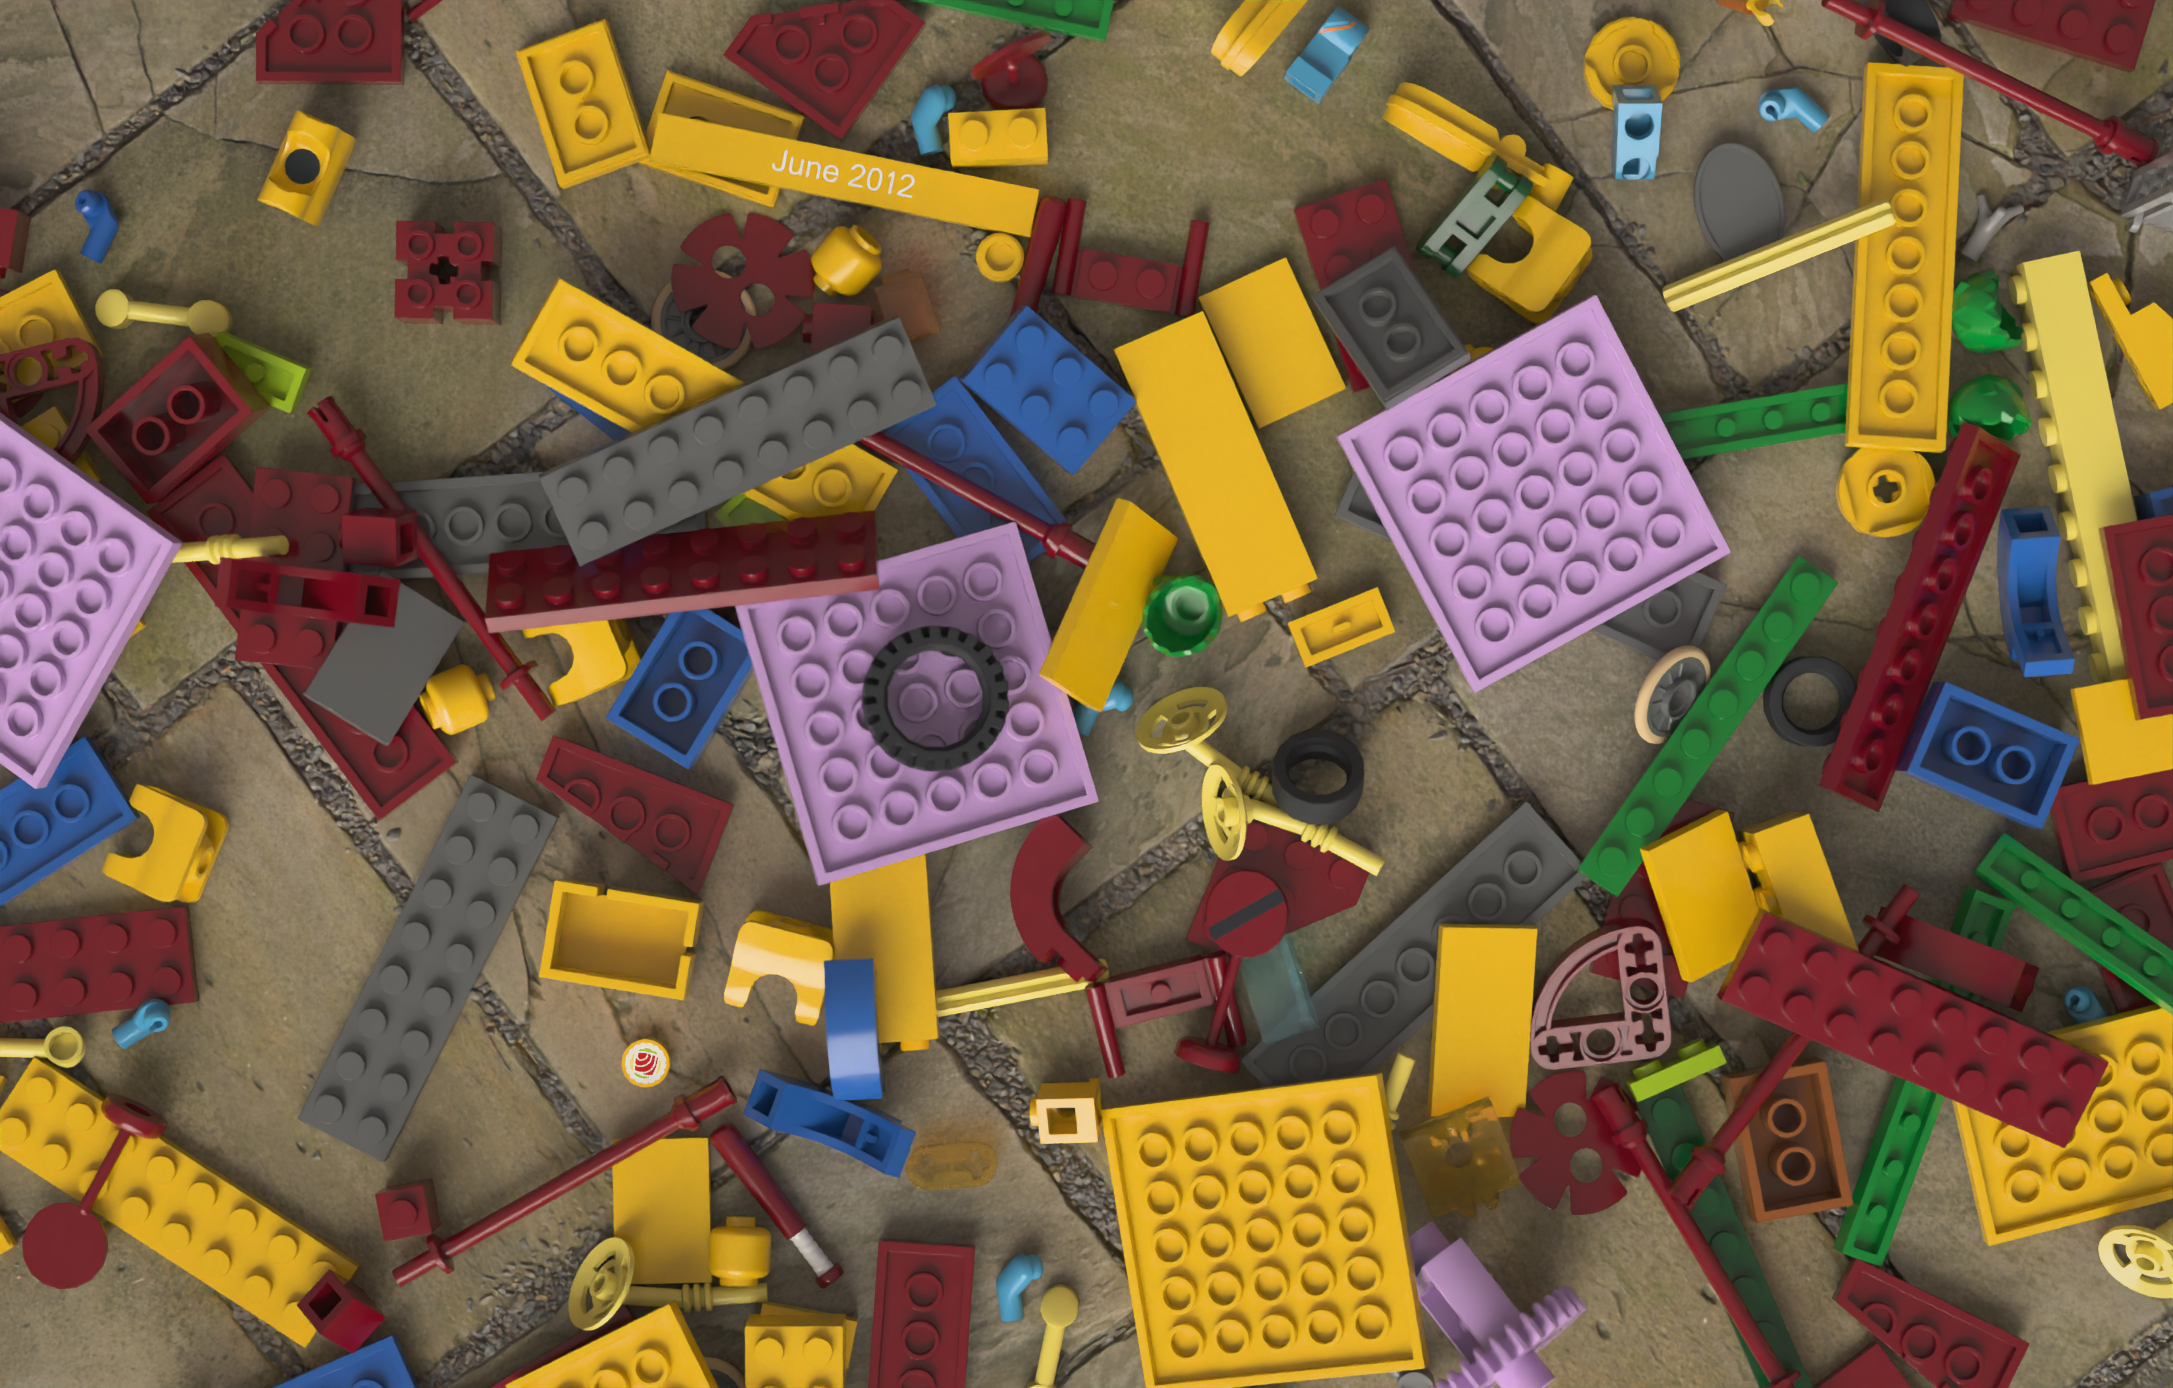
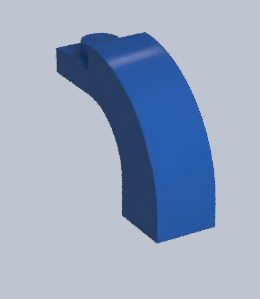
[1997,506,2075,677]
[824,958,885,1101]
[743,1069,916,1178]

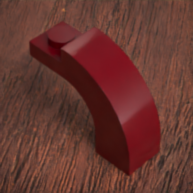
[215,557,401,628]
[1010,814,1108,983]
[1875,906,2039,1012]

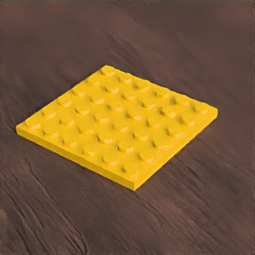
[1100,1072,1430,1388]

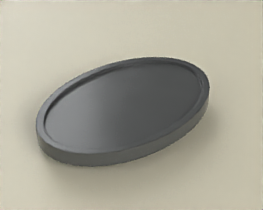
[1693,143,1785,261]

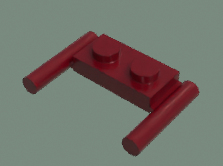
[1051,198,1210,318]
[1085,951,1247,1078]

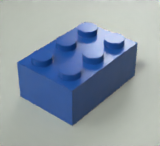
[958,305,1137,475]
[605,609,754,769]
[1896,682,2080,829]

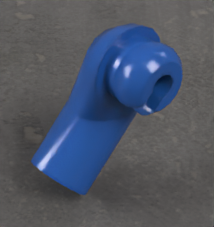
[75,189,119,264]

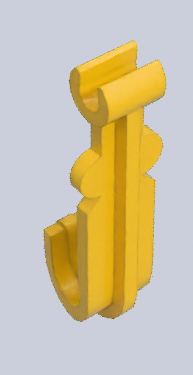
[1211,0,1309,77]
[1381,82,1574,212]

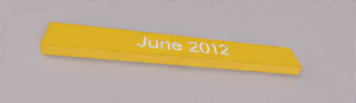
[649,112,1039,238]

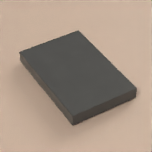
[1312,245,1471,411]
[302,570,464,746]

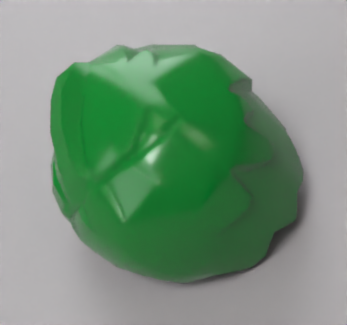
[1952,270,2024,353]
[1947,374,2033,441]
[1142,572,1223,657]

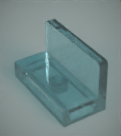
[1240,932,1320,1045]

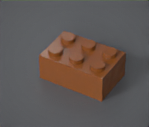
[1721,1056,1853,1223]

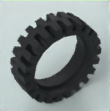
[861,625,1009,772]

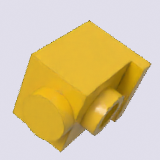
[1030,1078,1103,1144]

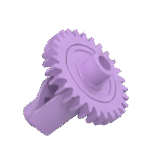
[1409,1221,1588,1388]

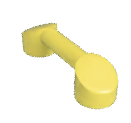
[95,289,232,340]
[0,1026,86,1068]
[1024,1285,1079,1388]

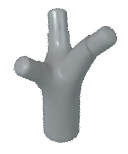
[1960,194,2024,263]

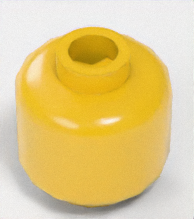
[811,225,882,297]
[419,664,495,735]
[708,1216,771,1286]

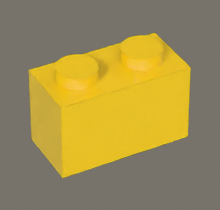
[948,108,1048,170]

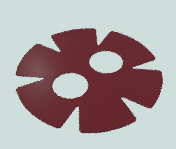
[671,213,815,350]
[1510,1071,1642,1215]

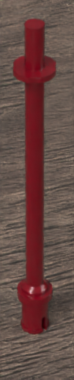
[1821,0,2159,167]
[766,370,1096,570]
[307,396,557,722]
[1666,884,1920,1209]
[392,1075,737,1287]
[1592,1082,1802,1388]

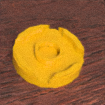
[1583,17,1680,111]

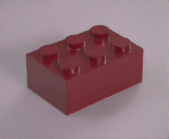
[84,333,272,504]

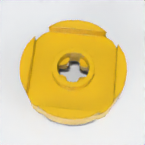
[1835,447,1935,538]

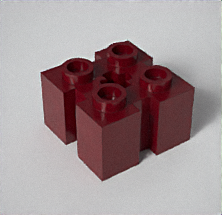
[394,220,502,325]

